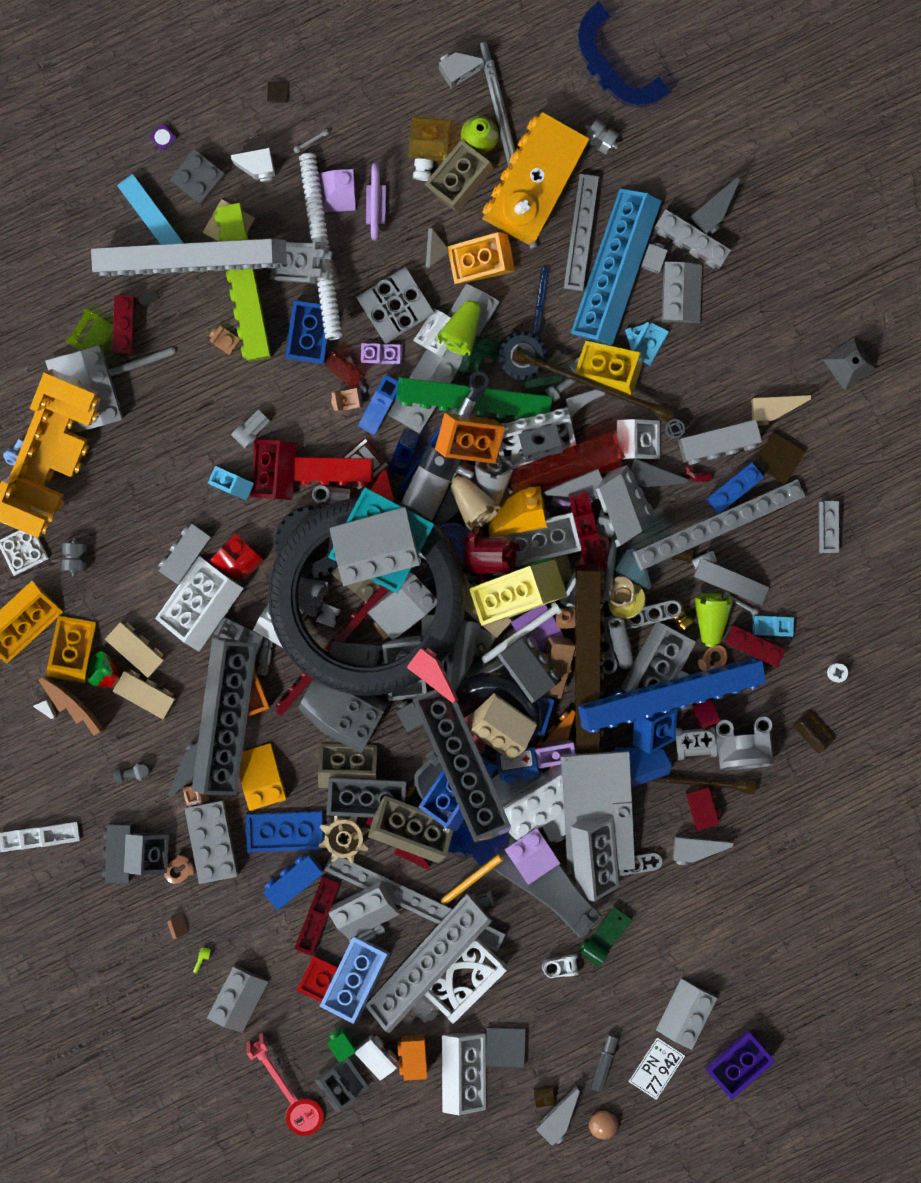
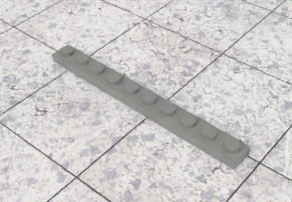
[633,479,805,571]
[324,854,506,952]

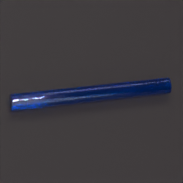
[532,268,549,337]

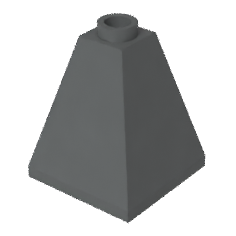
[822,337,876,391]

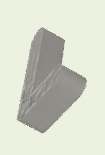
[600,599,683,674]

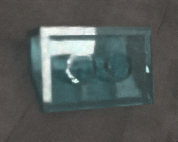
[614,549,651,590]

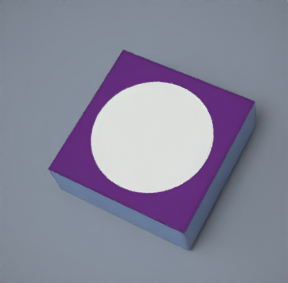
[149,124,176,151]

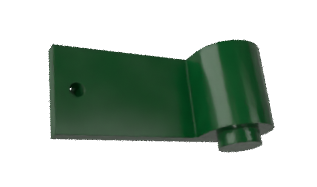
[579,906,633,967]

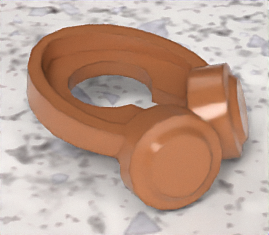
[698,645,727,671]
[164,855,194,884]

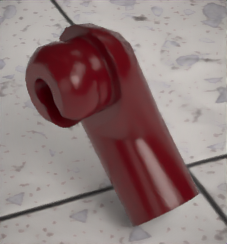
[683,466,712,482]

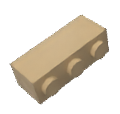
[105,622,165,678]
[113,669,176,719]

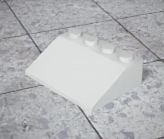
[155,556,243,651]

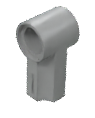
[231,410,270,448]
[312,485,350,504]

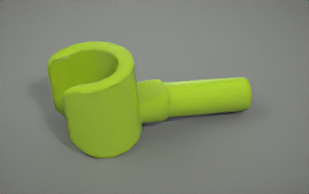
[193,948,211,973]

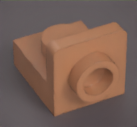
[209,325,240,355]

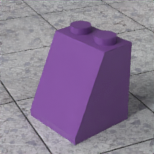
[510,605,565,653]

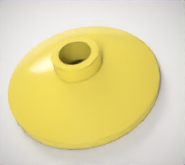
[608,584,645,619]

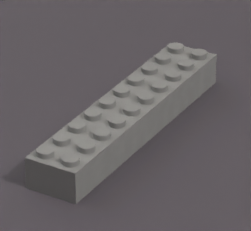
[91,239,287,276]

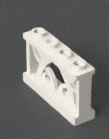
[498,408,578,472]
[425,938,508,1023]

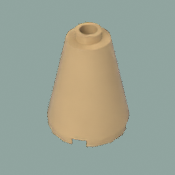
[450,476,500,530]

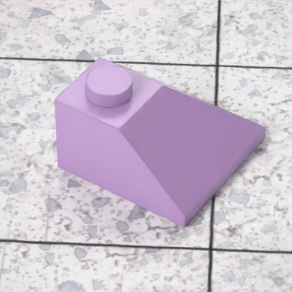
[317,169,356,212]

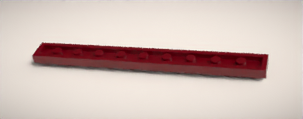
[275,585,388,716]

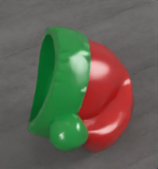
[87,651,120,688]

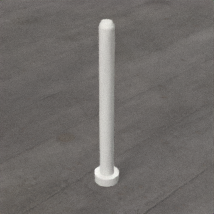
[481,602,562,663]

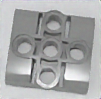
[356,267,434,344]

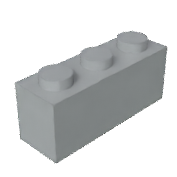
[158,524,212,584]

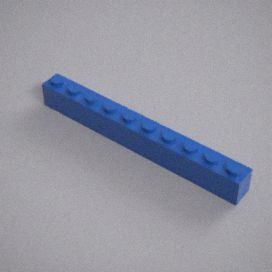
[578,657,766,733]

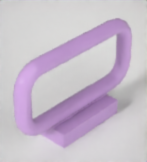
[366,162,386,241]

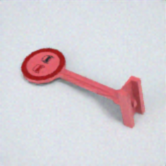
[246,1032,323,1136]

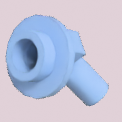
[3,438,24,465]

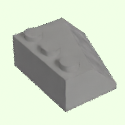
[596,465,653,547]

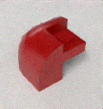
[210,534,265,580]

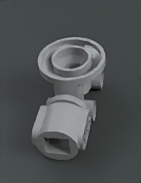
[675,717,774,770]

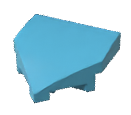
[625,322,669,366]

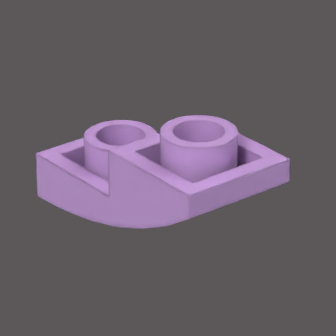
[361,343,402,364]

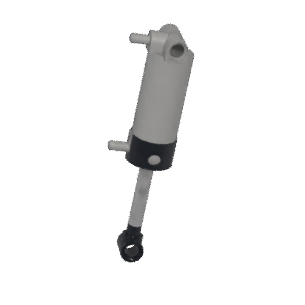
[401,370,491,559]

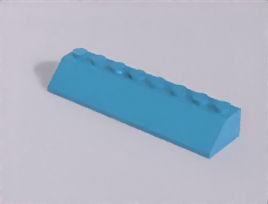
[571,189,661,346]

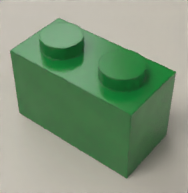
[327,1027,357,1063]

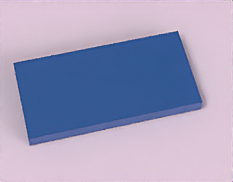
[246,811,324,853]

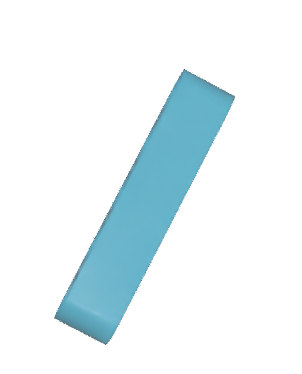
[117,174,184,245]

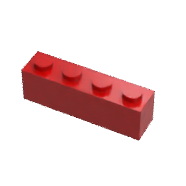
[295,457,374,486]

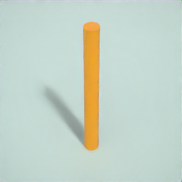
[441,854,503,905]

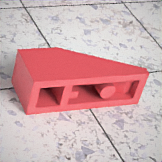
[407,648,458,703]

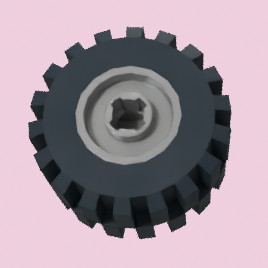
[499,331,547,380]

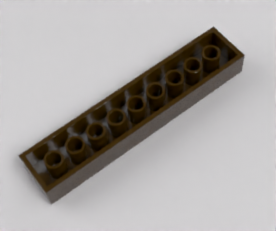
[574,565,604,754]

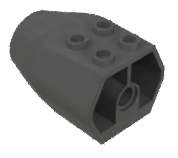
[298,679,389,753]

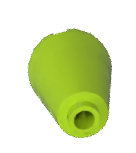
[461,116,499,154]
[436,300,482,356]
[694,593,733,647]

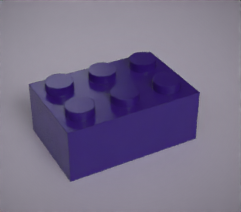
[704,1029,775,1099]

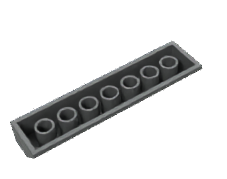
[192,638,257,795]
[413,690,511,842]

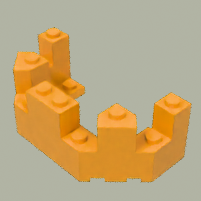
[0,369,101,538]

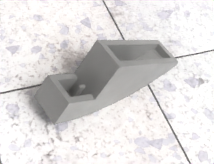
[693,559,769,605]

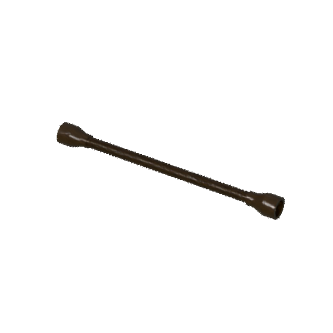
[512,346,674,422]
[649,776,756,795]

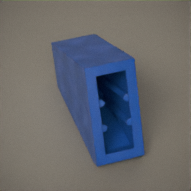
[613,747,672,788]

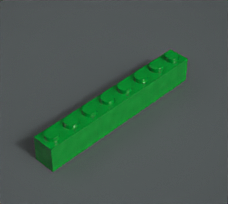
[396,377,552,420]

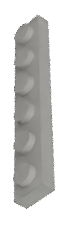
[564,174,599,291]

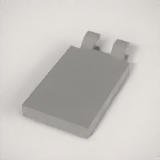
[269,242,332,283]

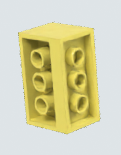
[469,560,568,626]

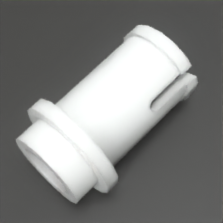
[692,550,717,569]

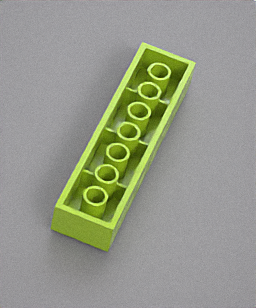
[214,203,272,362]

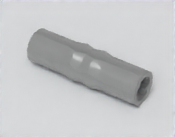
[608,617,634,669]

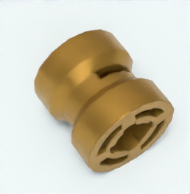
[668,608,693,633]

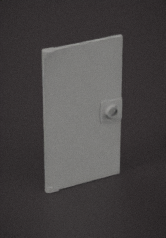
[560,751,635,874]

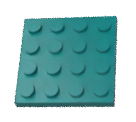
[328,487,434,594]

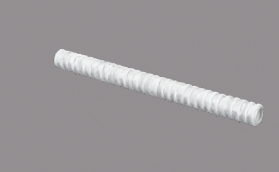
[299,153,342,340]

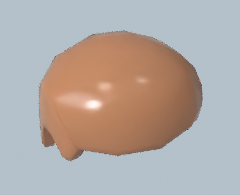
[589,1110,619,1140]

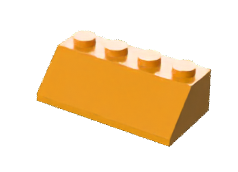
[0,581,63,664]

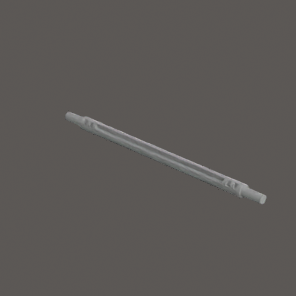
[480,42,538,249]

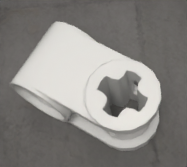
[542,954,580,978]

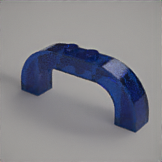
[577,1,671,108]

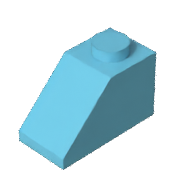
[208,466,254,500]

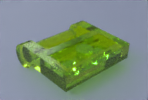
[65,308,113,350]

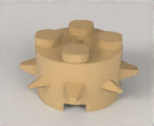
[319,816,370,863]

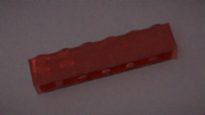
[509,430,626,494]

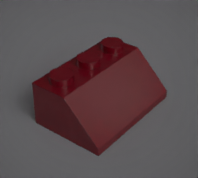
[250,440,297,500]

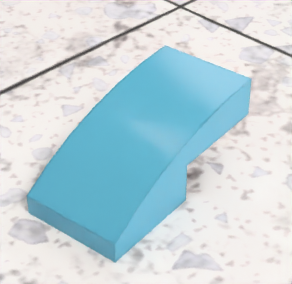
[752,616,794,637]

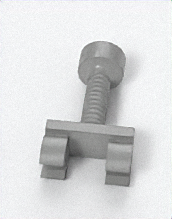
[545,357,586,403]

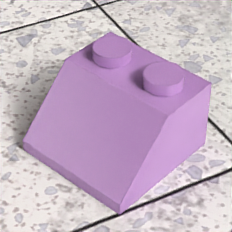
[505,828,560,885]

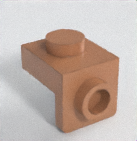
[331,388,363,411]
[556,608,576,628]

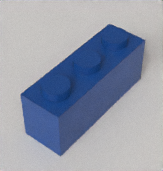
[705,463,764,514]

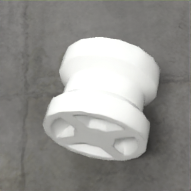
[827,663,848,683]

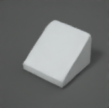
[34,699,57,719]

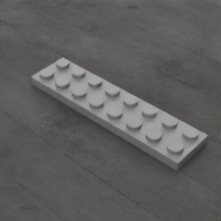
[366,894,492,1033]

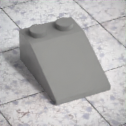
[367,573,437,640]

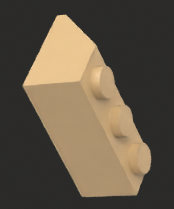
[468,693,537,761]

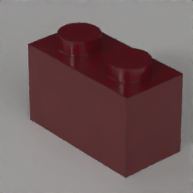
[685,786,721,831]

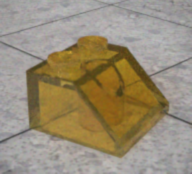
[408,116,451,162]

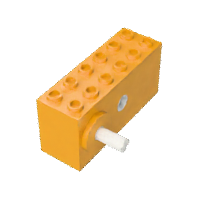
[482,112,589,245]

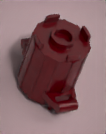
[463,526,521,584]

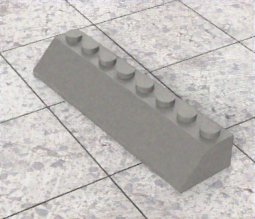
[387,284,500,434]

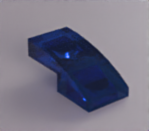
[448,819,472,857]

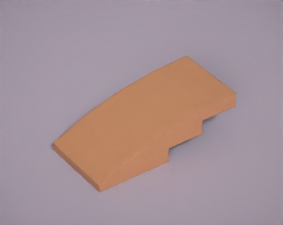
[39,677,105,736]

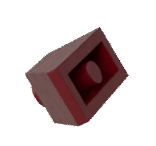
[691,699,721,728]

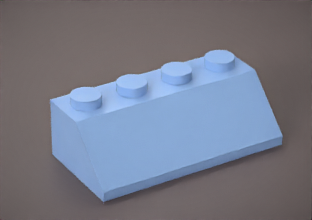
[320,937,391,1024]

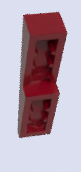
[294,877,340,957]

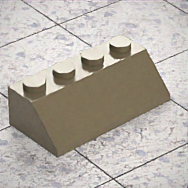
[368,796,453,863]

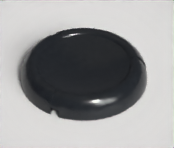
[455,672,542,761]

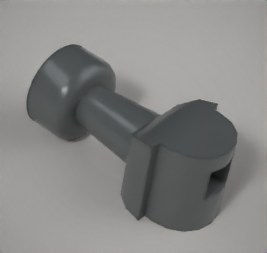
[113,763,150,785]

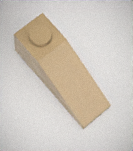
[751,395,811,426]

